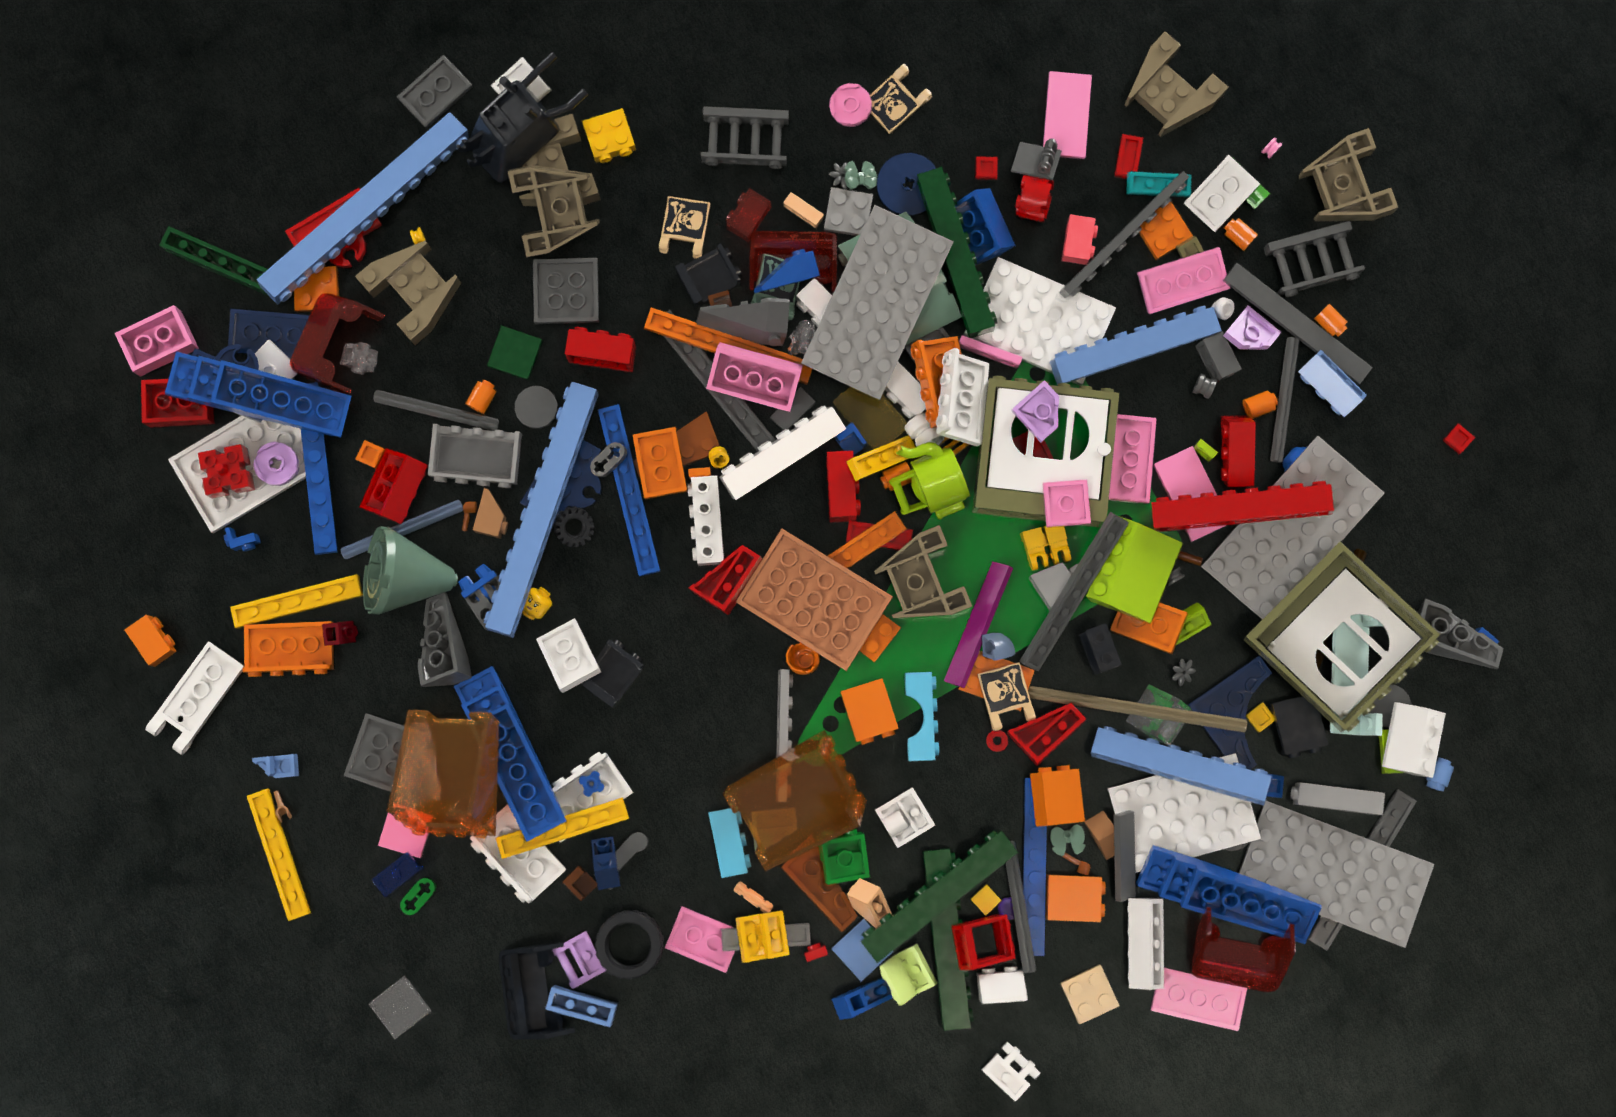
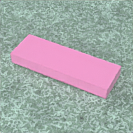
[959,335,1023,369]

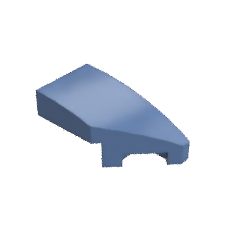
[252,754,299,778]

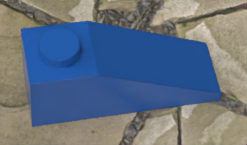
[753,249,820,294]
[832,977,893,1020]

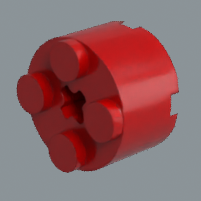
[1015,175,1054,223]

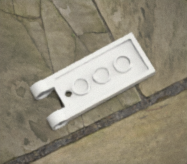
[146,641,244,755]

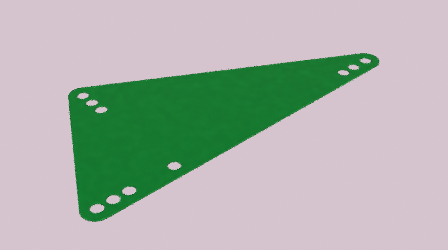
[798,361,1182,766]

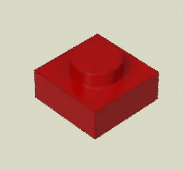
[804,943,828,962]

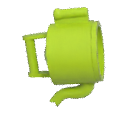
[889,442,970,520]

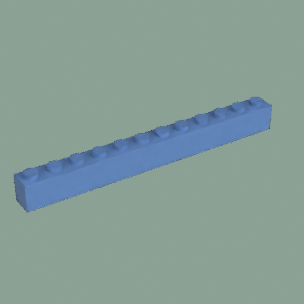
[256,112,469,305]
[484,382,599,638]

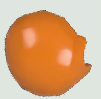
[786,643,820,675]

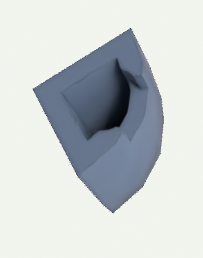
[982,633,1015,661]

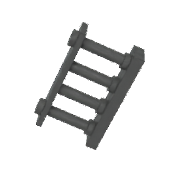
[701,106,789,169]
[1264,221,1365,298]

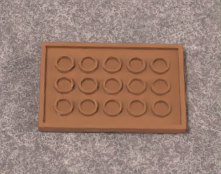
[736,529,893,671]

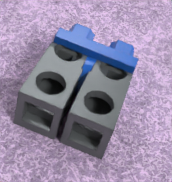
[458,564,501,631]

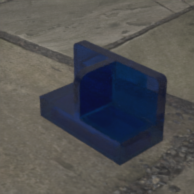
[372,852,424,897]

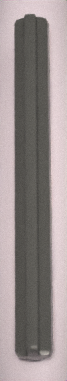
[1270,337,1300,463]
[373,390,499,431]
[1006,841,1036,973]

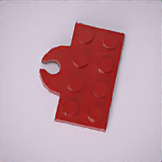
[285,188,382,268]

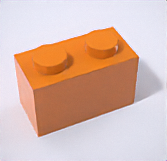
[125,615,177,667]

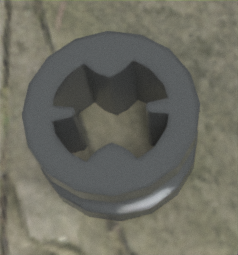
[1167,567,1185,586]

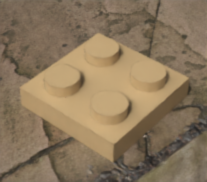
[1060,964,1119,1025]

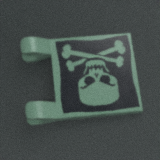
[751,253,800,321]

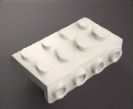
[936,348,989,446]
[552,752,633,843]
[470,804,567,903]

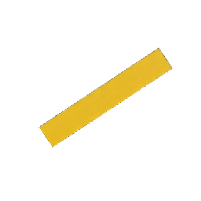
[230,574,363,628]
[247,789,311,921]
[496,797,629,859]

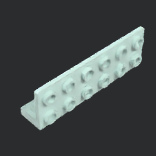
[1330,614,1383,736]

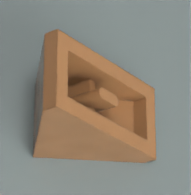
[1084,811,1114,860]

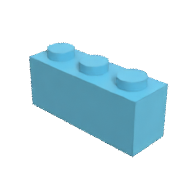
[709,807,751,878]

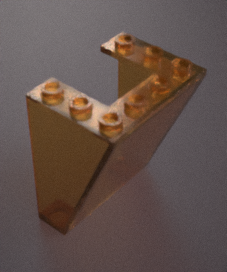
[387,710,499,839]
[723,730,866,871]

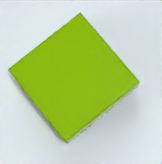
[1194,439,1218,461]

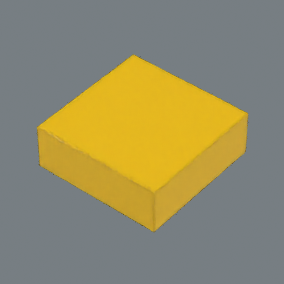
[1246,702,1275,733]
[970,884,1002,916]

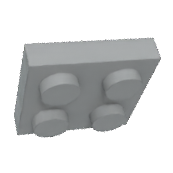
[824,187,873,236]

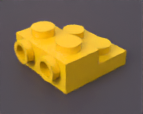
[582,108,636,163]

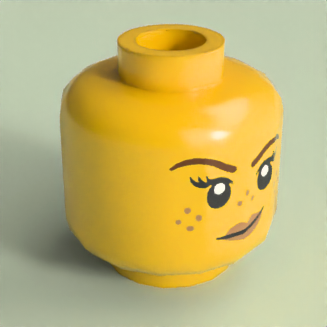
[522,587,552,620]

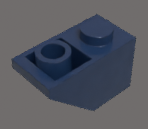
[591,836,620,890]

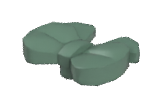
[844,161,877,190]
[1050,824,1085,856]

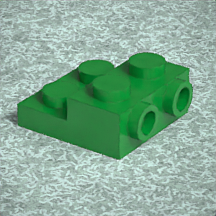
[818,829,870,885]

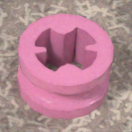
[1262,137,1282,159]

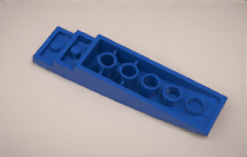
[165,351,351,438]
[454,666,567,842]
[1137,845,1322,944]

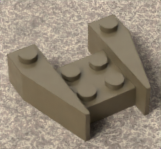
[1125,32,1228,137]
[519,114,601,206]
[1299,128,1398,221]
[508,165,600,257]
[355,241,461,345]
[874,525,972,618]

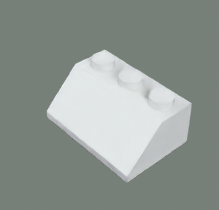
[1382,702,1446,778]

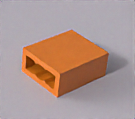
[840,678,899,745]
[1030,765,1085,826]
[1045,874,1106,922]

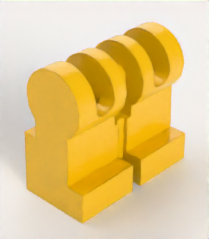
[1020,526,1071,571]

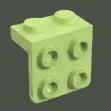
[880,944,938,1006]

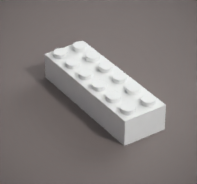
[719,406,846,500]

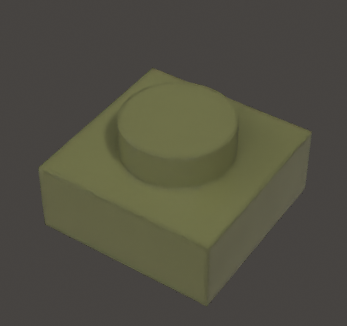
[1176,236,1204,258]

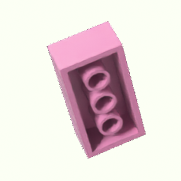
[706,342,803,412]

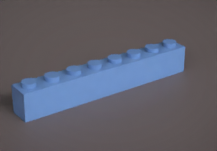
[1050,306,1222,386]
[1091,726,1272,806]

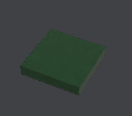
[487,326,543,380]

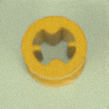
[410,227,426,244]
[708,446,729,468]

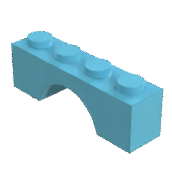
[904,672,939,761]

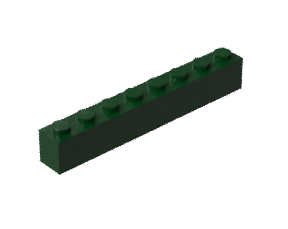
[917,167,997,338]
[860,830,1018,963]
[923,848,974,1031]

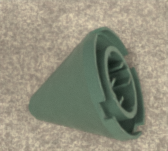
[363,526,458,615]

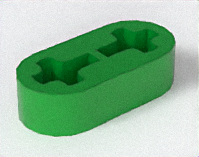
[400,878,436,915]

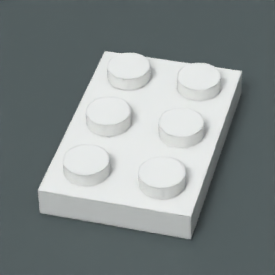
[1184,155,1260,232]
[536,618,601,693]

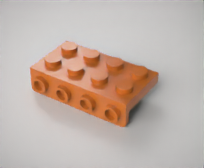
[911,336,962,428]
[242,621,334,677]

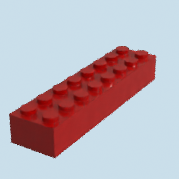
[1151,481,1334,532]

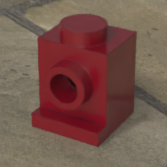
[322,621,358,646]

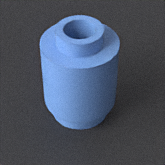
[1426,757,1454,792]

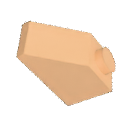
[847,878,892,928]

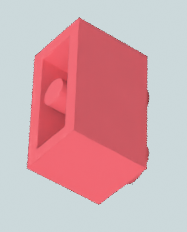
[1061,214,1098,265]

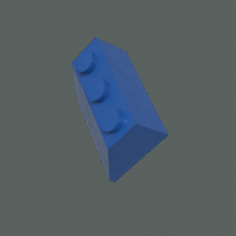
[955,188,1015,265]

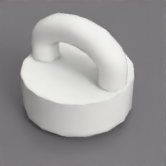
[1211,297,1234,320]

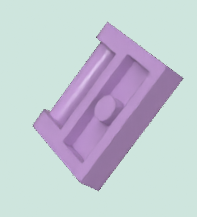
[552,931,606,989]

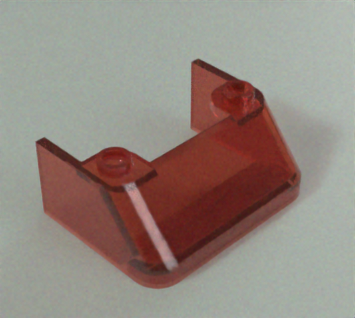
[750,231,837,291]
[289,293,385,395]
[1192,907,1296,992]

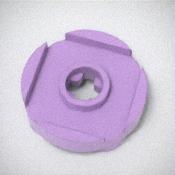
[253,442,299,486]

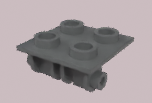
[1011,138,1062,180]

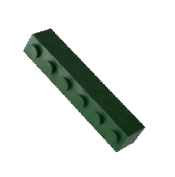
[159,226,282,302]

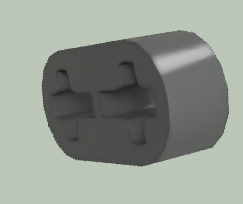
[590,442,627,477]

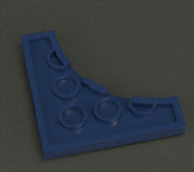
[1187,655,1272,770]

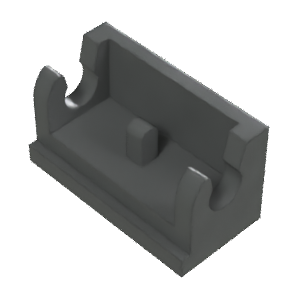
[1195,331,1242,382]

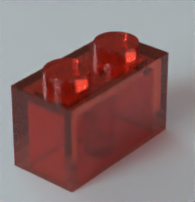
[725,188,771,242]

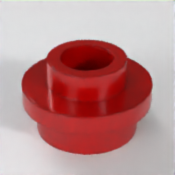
[986,730,1008,752]

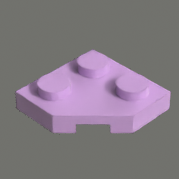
[1223,306,1281,350]
[1011,380,1059,443]

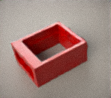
[951,914,1016,970]

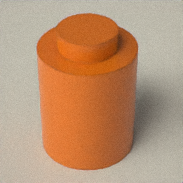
[1224,218,1258,251]
[1314,304,1348,337]
[465,380,496,414]
[1243,390,1278,419]
[880,461,911,491]

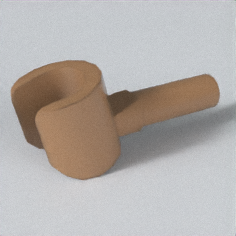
[273,791,292,823]

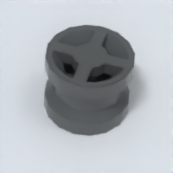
[1192,373,1217,399]

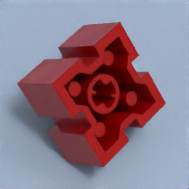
[198,444,255,499]

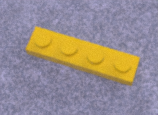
[846,435,915,481]

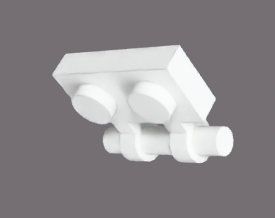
[982,1042,1040,1102]

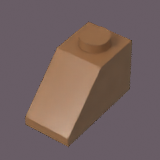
[473,488,508,539]

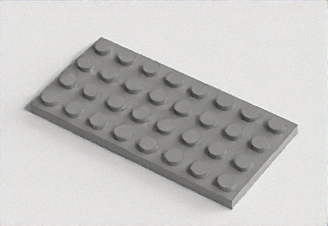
[801,205,954,400]
[1201,436,1384,620]
[1239,800,1434,948]

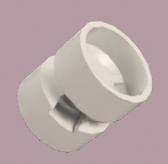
[904,412,944,446]

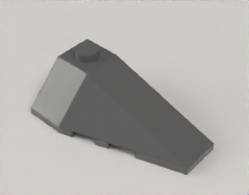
[696,298,790,346]
[418,592,472,687]
[1410,599,1503,669]

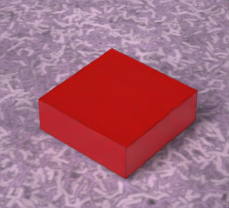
[975,156,998,180]
[1443,423,1475,454]

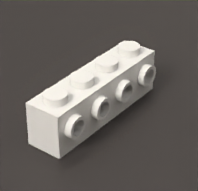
[688,476,724,566]
[1127,898,1164,990]

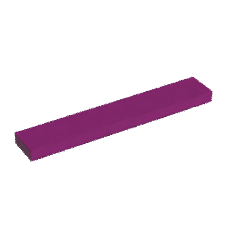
[944,561,1013,688]

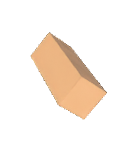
[783,192,824,228]

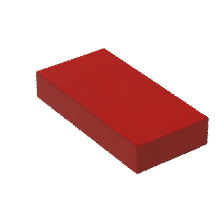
[1114,134,1143,179]

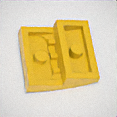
[736,910,789,963]

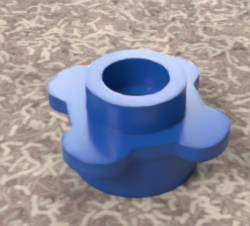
[579,771,604,797]

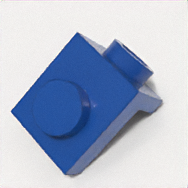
[224,527,261,551]

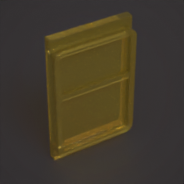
[833,387,907,450]

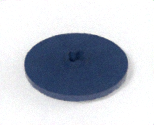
[877,153,936,216]

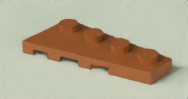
[633,411,719,481]
[781,837,858,932]

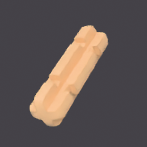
[734,881,773,913]

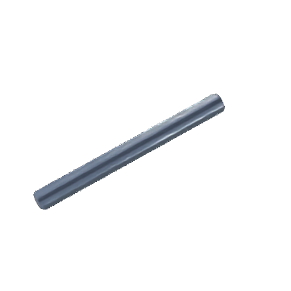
[341,500,463,559]

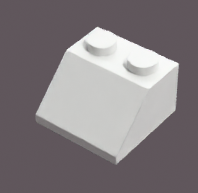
[977,966,1027,1004]

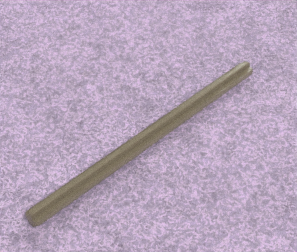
[1028,686,1247,732]

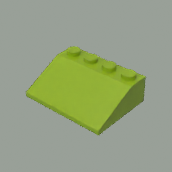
[1086,516,1183,624]

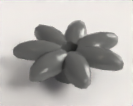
[829,163,847,189]
[1172,659,1196,686]

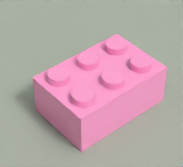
[115,305,199,377]

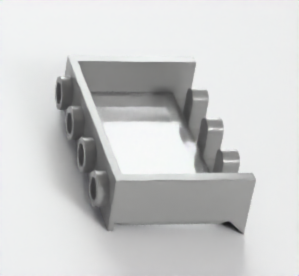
[428,424,523,488]

